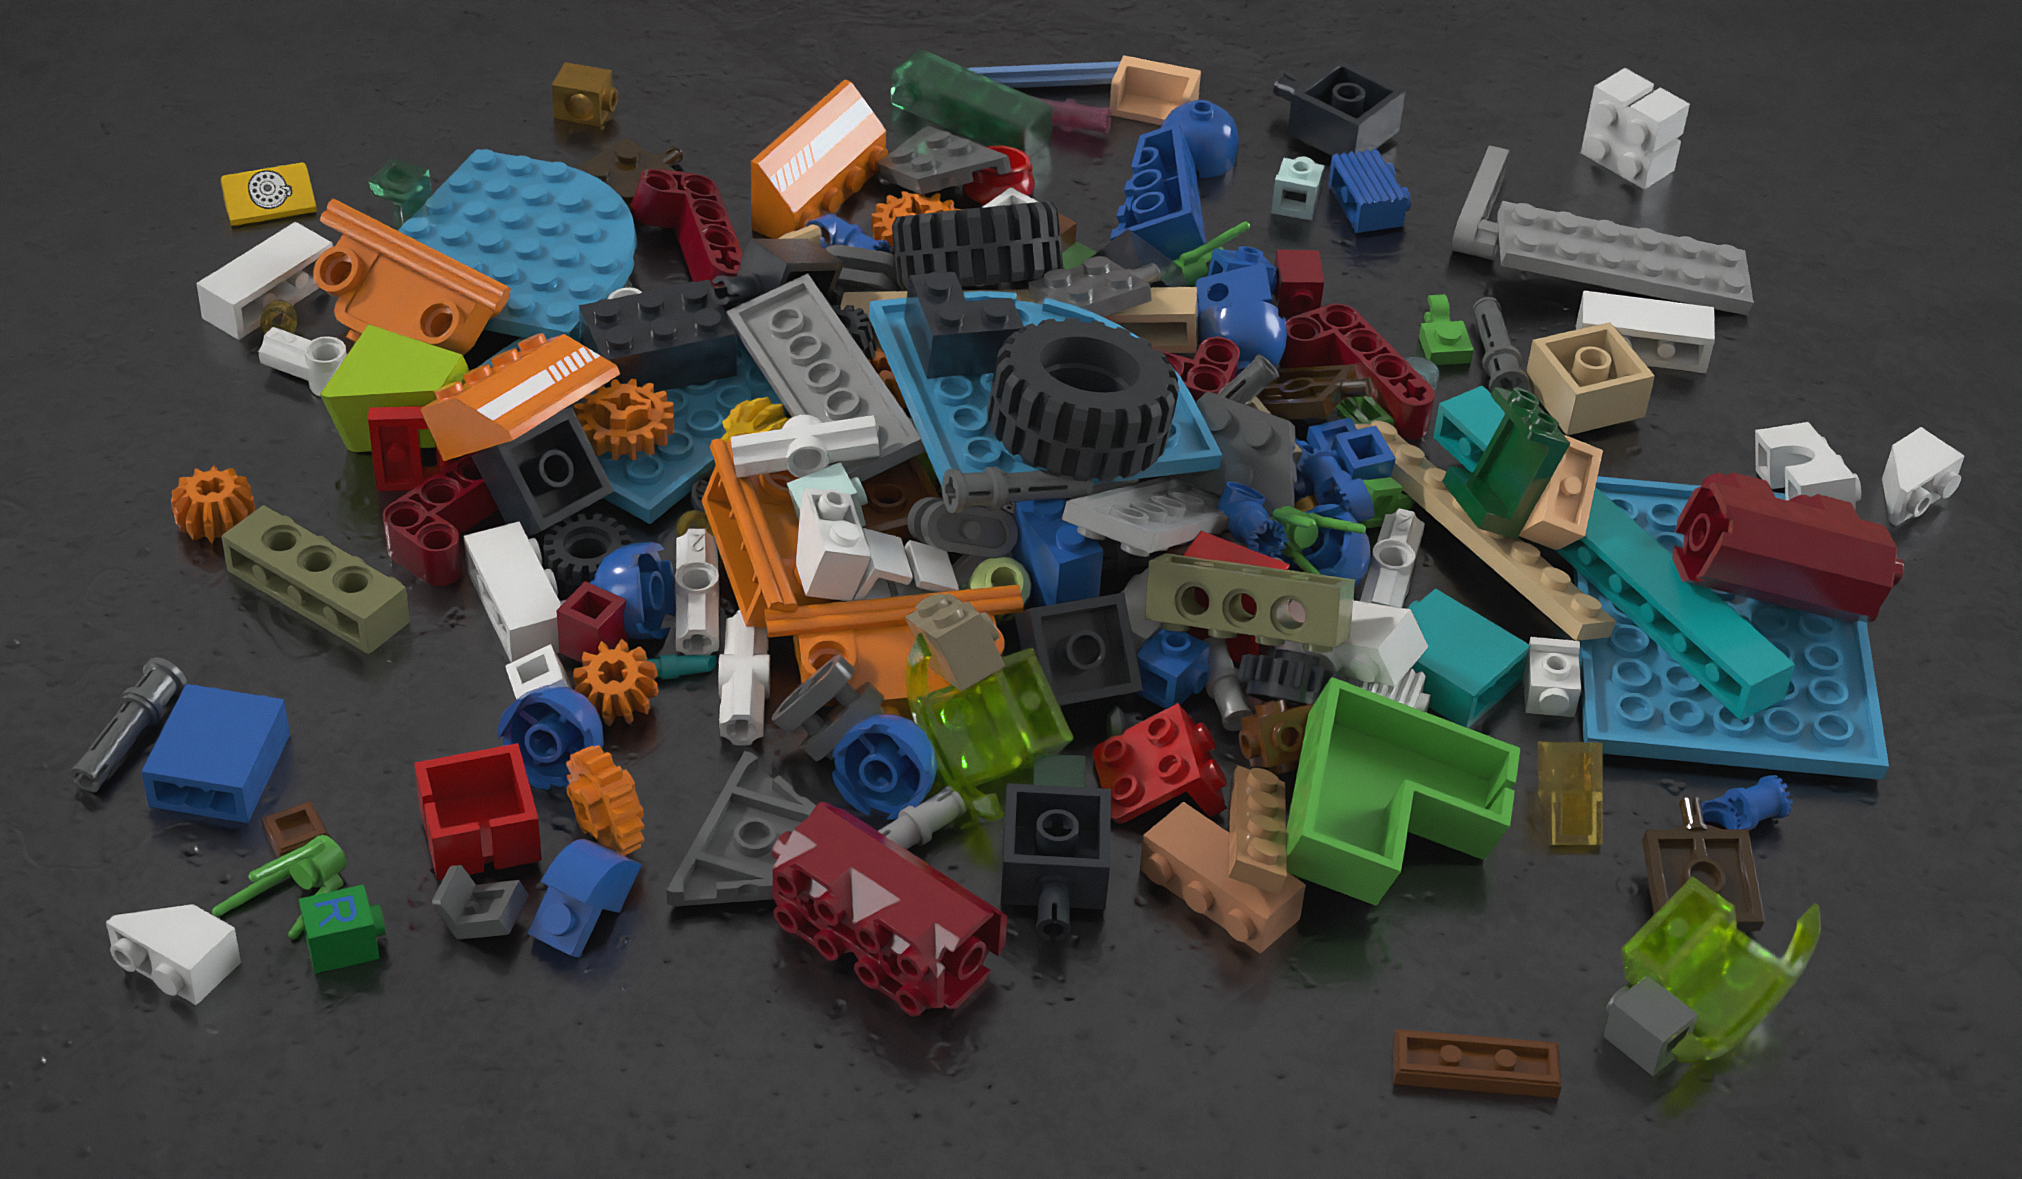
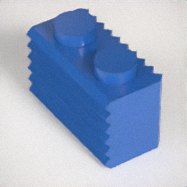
[1328,148,1411,233]

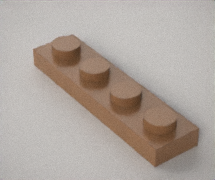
[1229,765,1287,895]

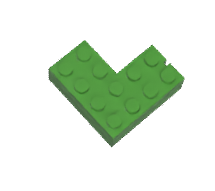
[1286,677,1520,906]

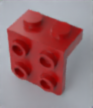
[1093,703,1227,824]

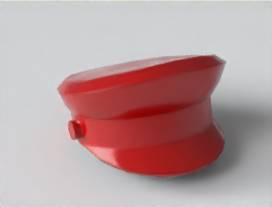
[963,146,1035,206]

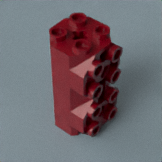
[1672,472,1904,623]
[772,802,1007,1016]

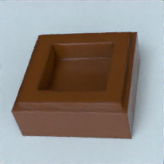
[261,801,330,858]

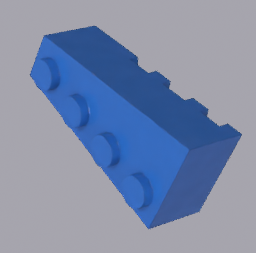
[1110,123,1206,261]

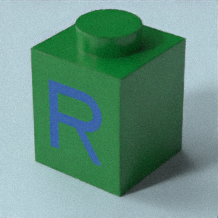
[299,884,386,974]

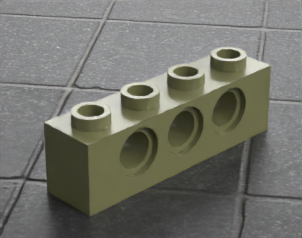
[222,505,410,654]
[1145,553,1355,653]

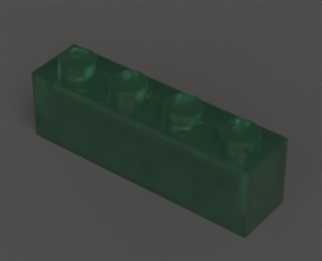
[891,49,1053,158]

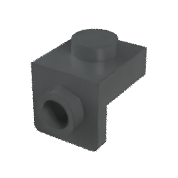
[432,865,529,939]

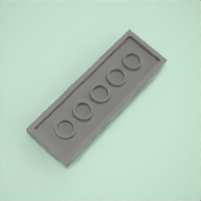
[1497,201,1754,316]
[727,274,926,482]
[1062,477,1229,556]

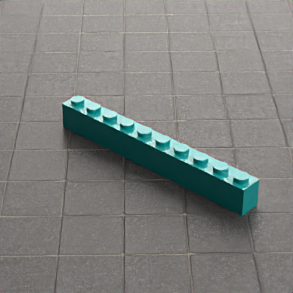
[1433,386,1795,721]

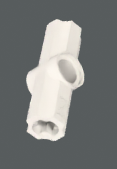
[259,327,347,396]
[731,415,880,478]
[1360,509,1425,608]
[675,529,720,655]
[718,610,770,745]

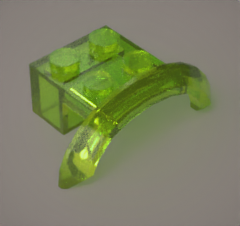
[905,633,1073,821]
[1621,876,1821,1064]

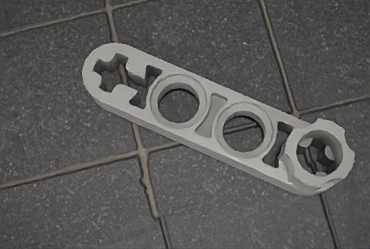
[1451,145,1510,260]

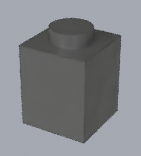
[1603,975,1698,1076]

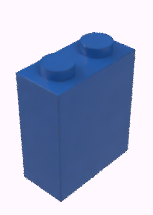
[1012,499,1103,610]
[141,684,290,823]

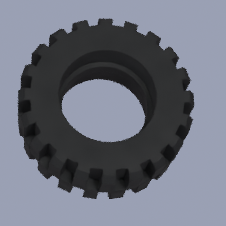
[892,201,1063,291]
[987,318,1180,482]

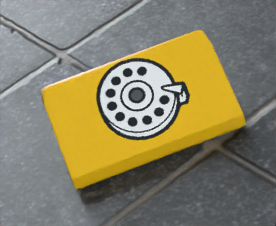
[221,163,317,226]

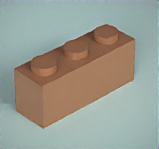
[1140,802,1306,954]

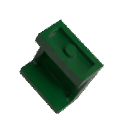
[1442,387,1571,539]

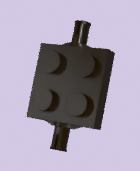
[575,137,683,223]
[1256,364,1373,423]
[1642,797,1765,964]

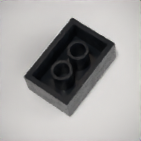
[579,280,737,393]

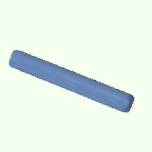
[967,62,1120,90]

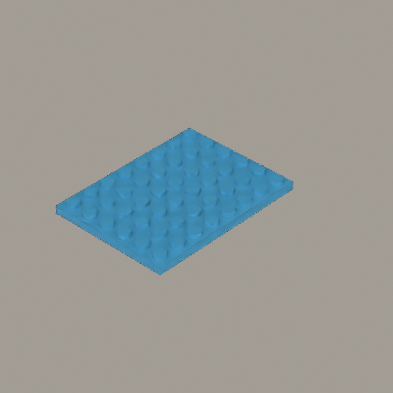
[1573,476,1889,780]

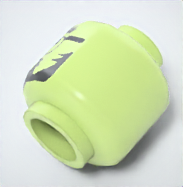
[965,556,1032,626]

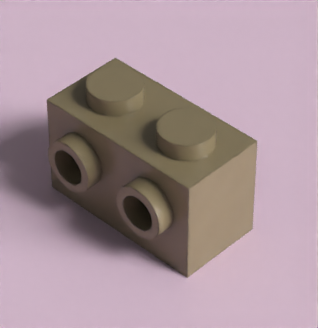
[905,593,1005,691]

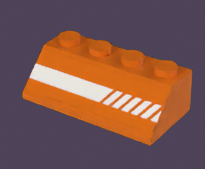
[751,80,888,239]
[420,333,620,461]

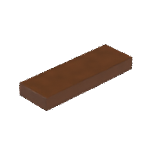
[1393,1029,1562,1098]

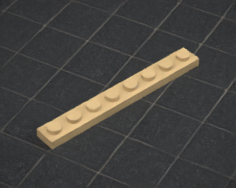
[1354,421,1617,641]

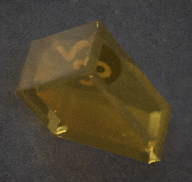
[1538,741,1603,845]

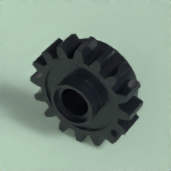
[1237,649,1349,706]

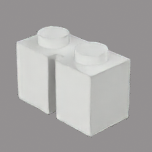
[852,528,959,601]

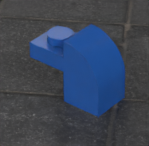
[1306,417,1396,480]
[527,839,642,958]

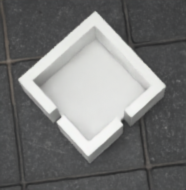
[1581,68,1690,190]

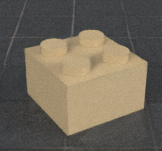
[1526,322,1655,436]

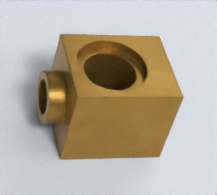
[552,62,618,127]

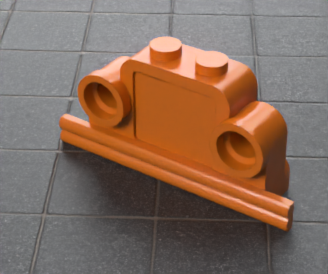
[314,199,511,355]
[702,439,840,628]
[764,585,1024,726]

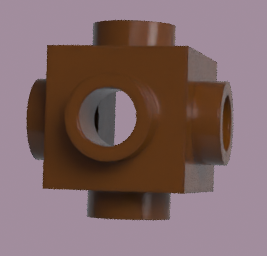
[1239,699,1314,775]

